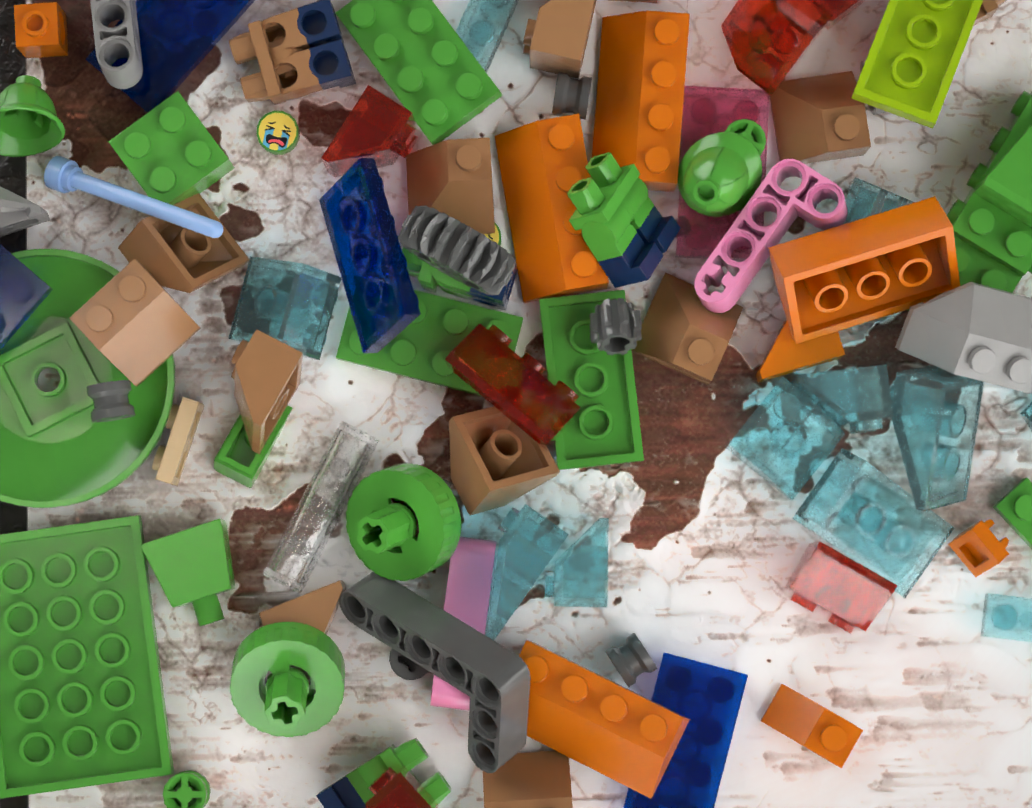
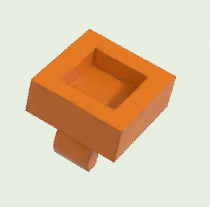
[948,519,1009,578]

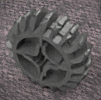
[398,206,516,295]

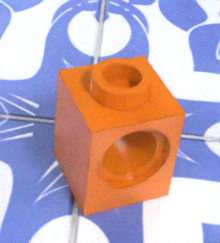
[14,2,68,58]

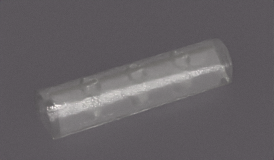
[262,421,380,594]

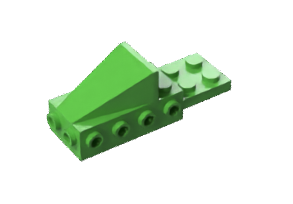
[908,90,1032,311]

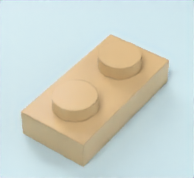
[152,397,205,486]

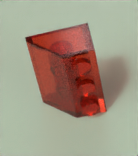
[445,324,581,450]

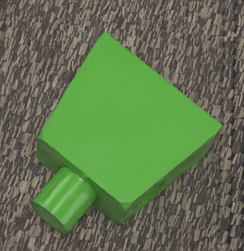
[141,519,235,627]

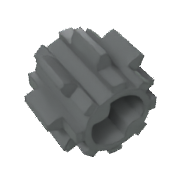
[589,298,642,356]

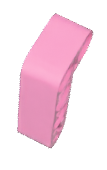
[694,159,848,313]
[430,537,497,711]

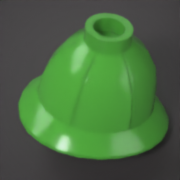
[0,75,65,157]
[678,132,762,217]

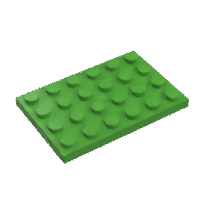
[0,515,174,799]

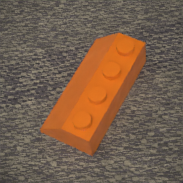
[590,10,690,192]
[494,113,609,303]
[768,196,960,344]
[519,640,690,799]

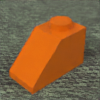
[756,319,845,383]
[760,684,863,768]

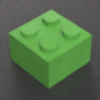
[108,91,235,205]

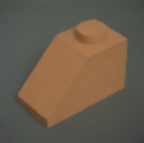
[259,580,346,666]

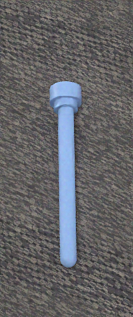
[44,156,223,238]

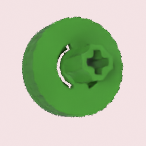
[346,463,461,581]
[230,622,345,737]

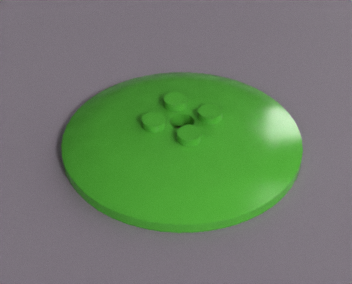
[0,249,175,508]

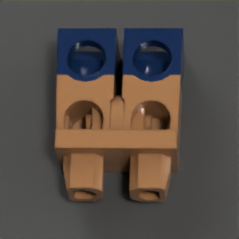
[229,0,356,105]

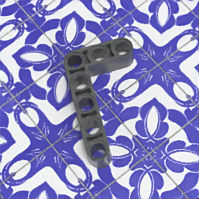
[339,571,531,773]

